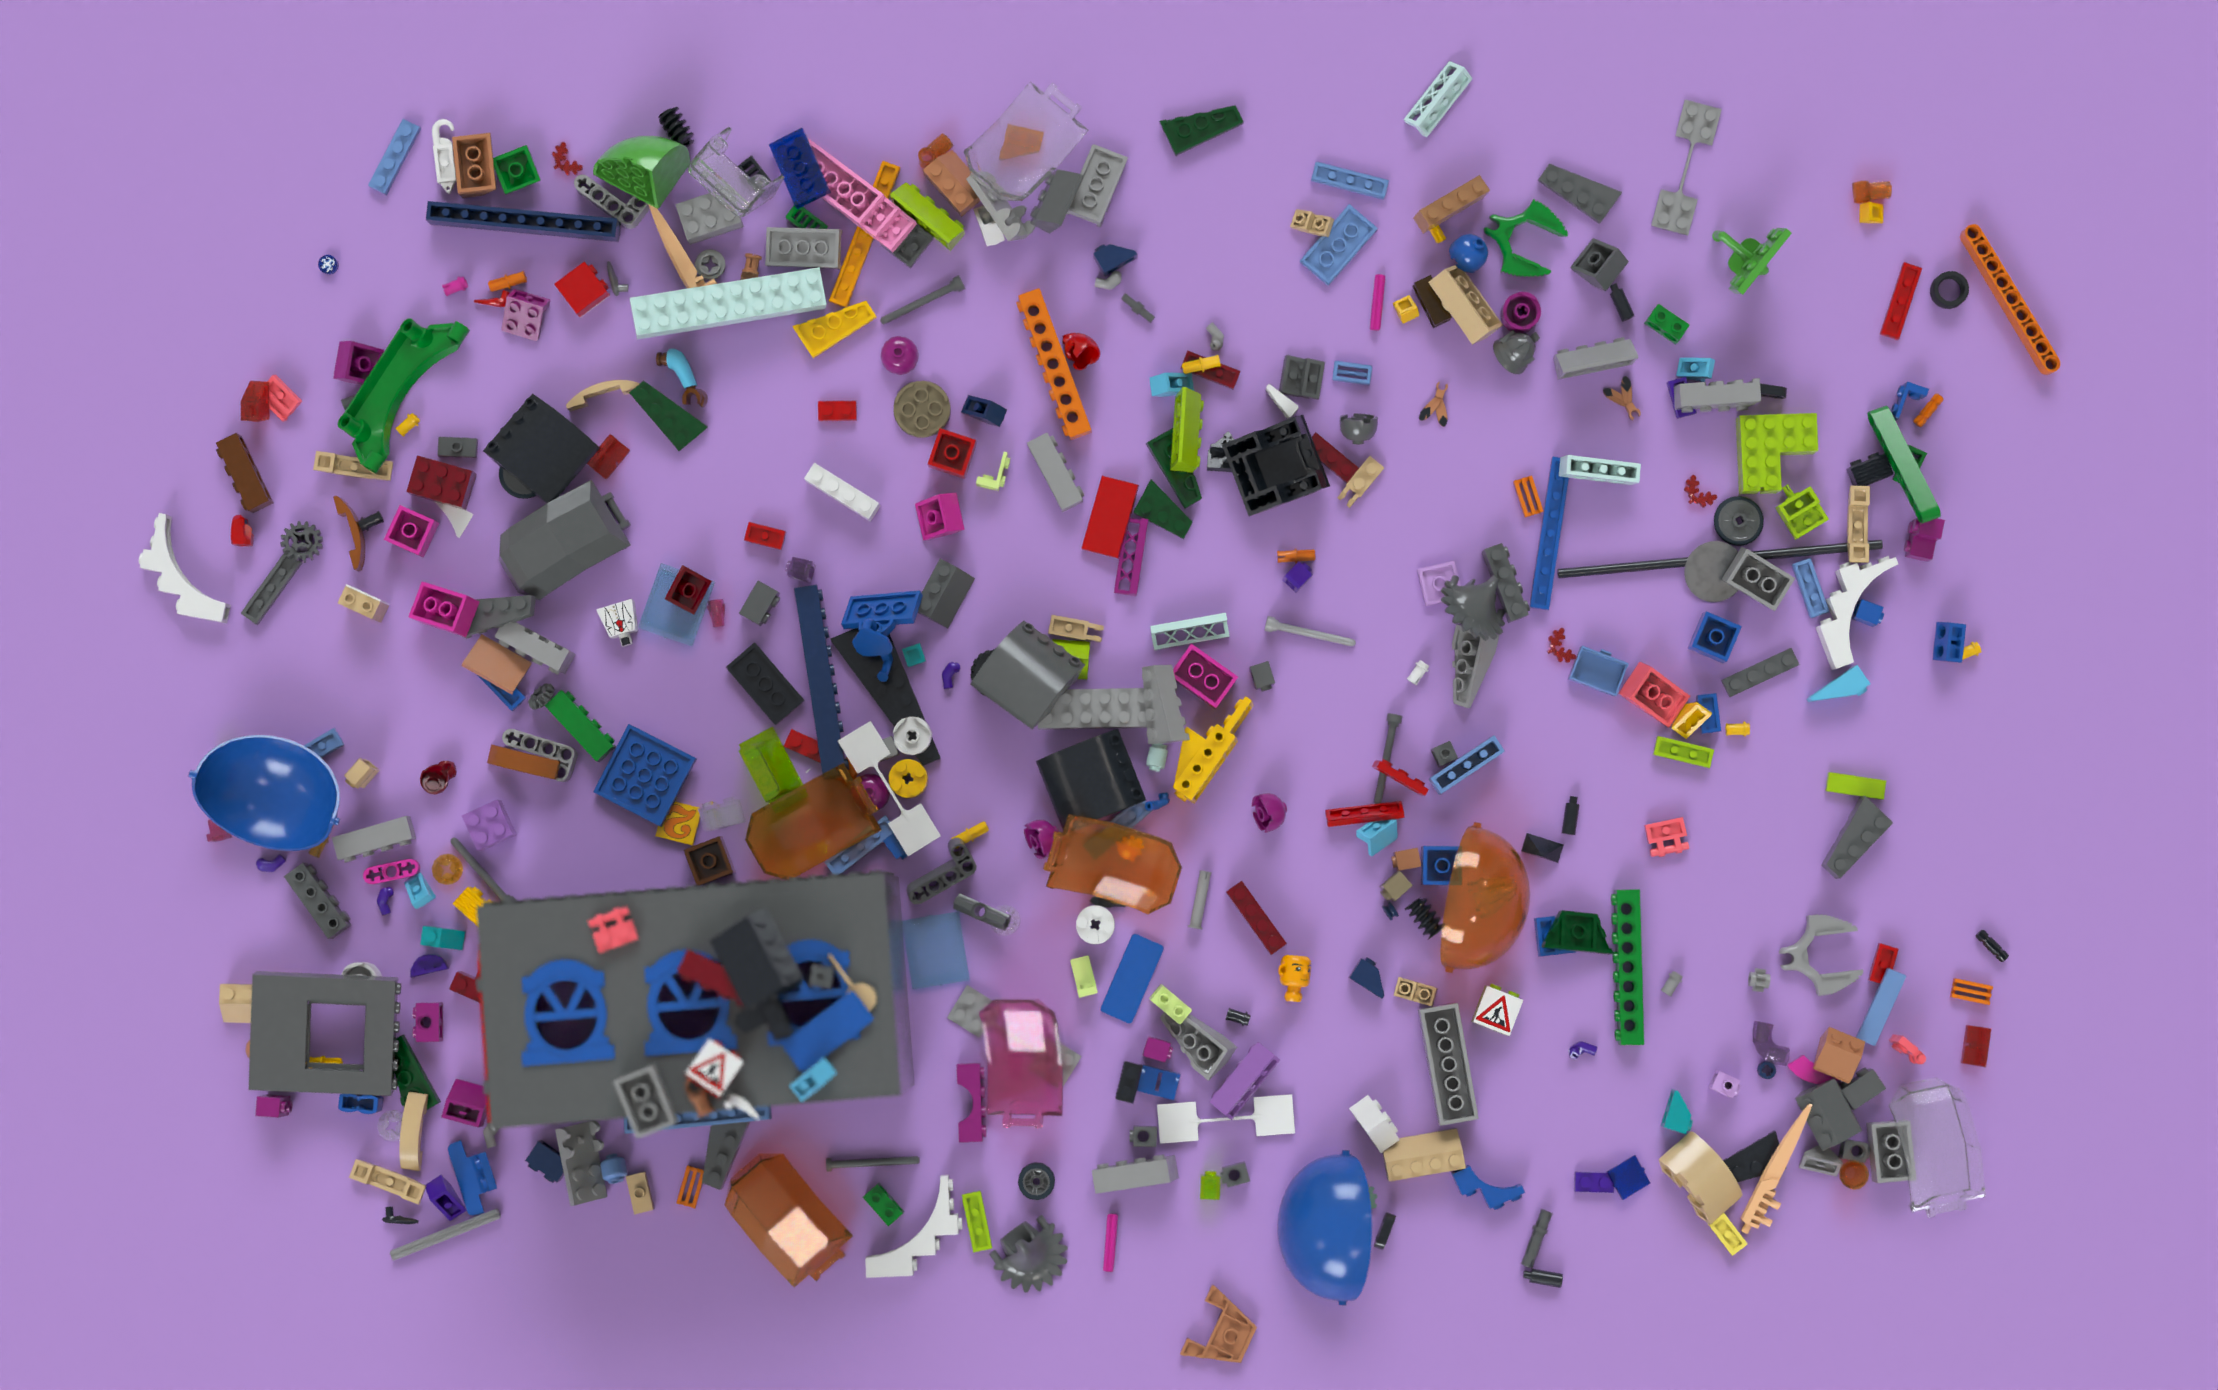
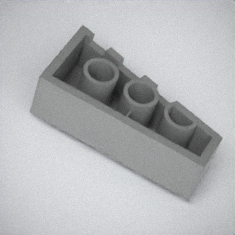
[1674,378,1761,413]
[494,622,576,675]
[1142,665,1190,744]
[1092,1155,1179,1194]

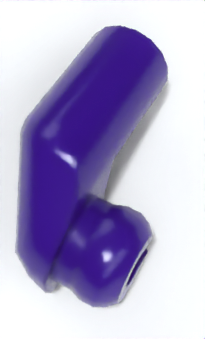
[942,662,960,689]
[256,854,286,872]
[377,887,394,916]
[1568,1041,1597,1059]

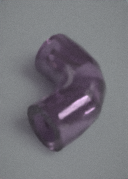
[1753,1021,1790,1067]

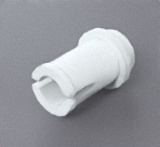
[1407,660,1429,686]

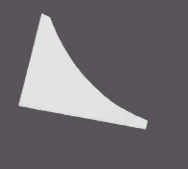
[434,501,474,538]

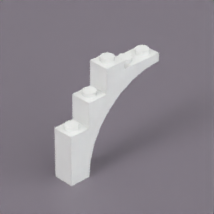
[139,513,231,624]
[1816,556,1898,670]
[865,1175,962,1278]

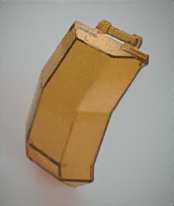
[745,763,881,880]
[1043,814,1182,914]
[724,1154,853,1288]

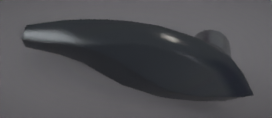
[1089,896,1126,908]
[382,1207,419,1224]

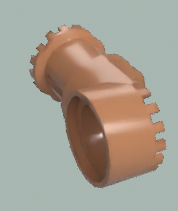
[740,253,762,280]
[684,1079,715,1118]

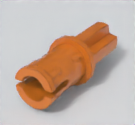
[488,271,527,292]
[1277,548,1316,564]

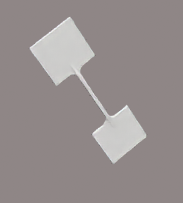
[838,721,941,856]
[1157,1094,1295,1143]

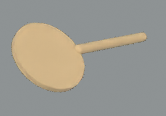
[828,954,876,1011]

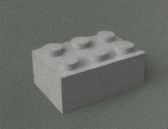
[675,186,744,245]
[1721,547,1795,611]
[614,1063,678,1139]
[1866,1120,1916,1183]

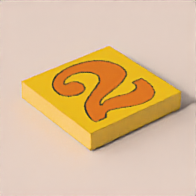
[655,801,703,845]

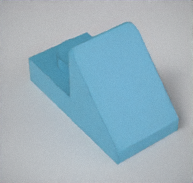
[1676,358,1715,382]
[404,872,436,909]

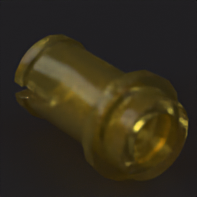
[308,836,329,858]

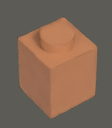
[1391,848,1421,871]

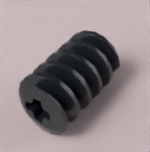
[658,107,694,147]
[1404,898,1445,940]

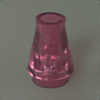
[707,599,726,627]

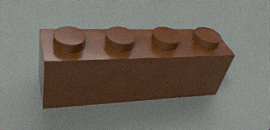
[216,433,274,513]

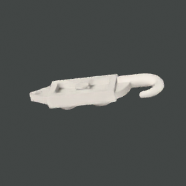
[432,119,457,195]

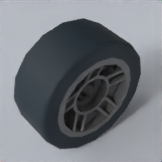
[1018,1162,1055,1200]

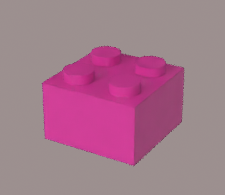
[384,505,439,558]

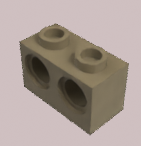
[1380,871,1413,901]

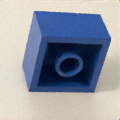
[1688,611,1742,664]
[1421,846,1462,886]

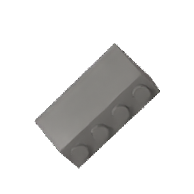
[1553,337,1638,380]

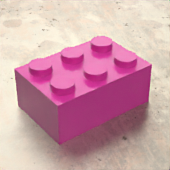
[408,582,480,637]
[1173,644,1238,710]

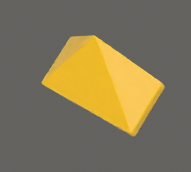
[1671,702,1712,739]

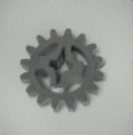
[280,521,323,563]

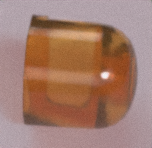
[1839,1160,1869,1190]

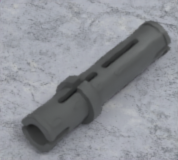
[1521,1209,1553,1268]

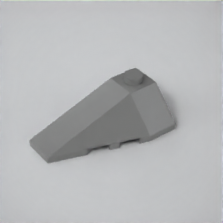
[1452,624,1499,708]

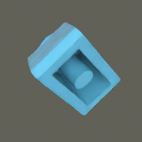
[1149,373,1194,397]
[789,1058,837,1101]

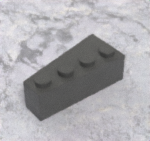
[1821,796,1893,879]
[702,1121,751,1190]

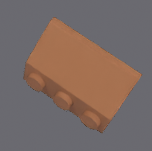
[452,133,496,198]
[923,150,981,217]

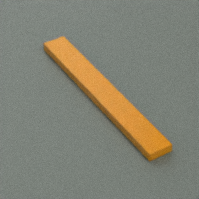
[829,160,901,308]

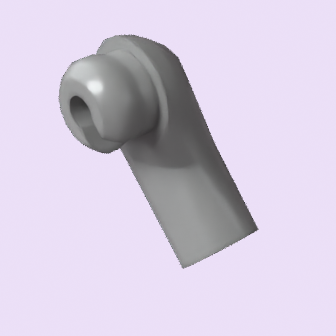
[1095,271,1122,290]
[1206,322,1224,351]
[483,1122,500,1148]

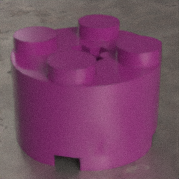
[1500,292,1541,333]

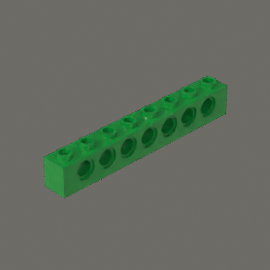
[1611,889,1644,1045]

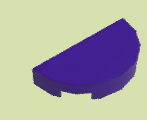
[410,954,449,978]

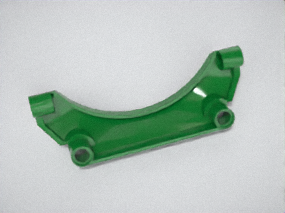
[337,318,470,474]

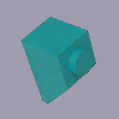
[420,926,466,950]
[1660,1089,1693,1134]

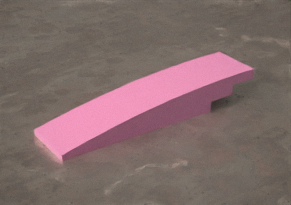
[778,134,917,252]

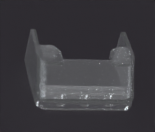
[688,127,784,217]

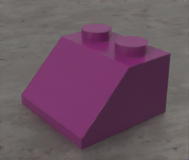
[333,341,384,385]

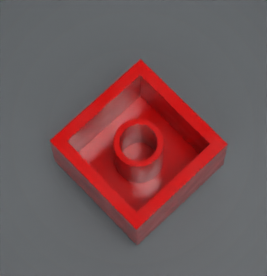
[928,428,977,479]

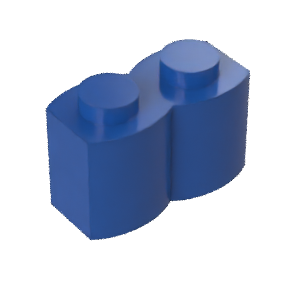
[338,1094,384,1114]

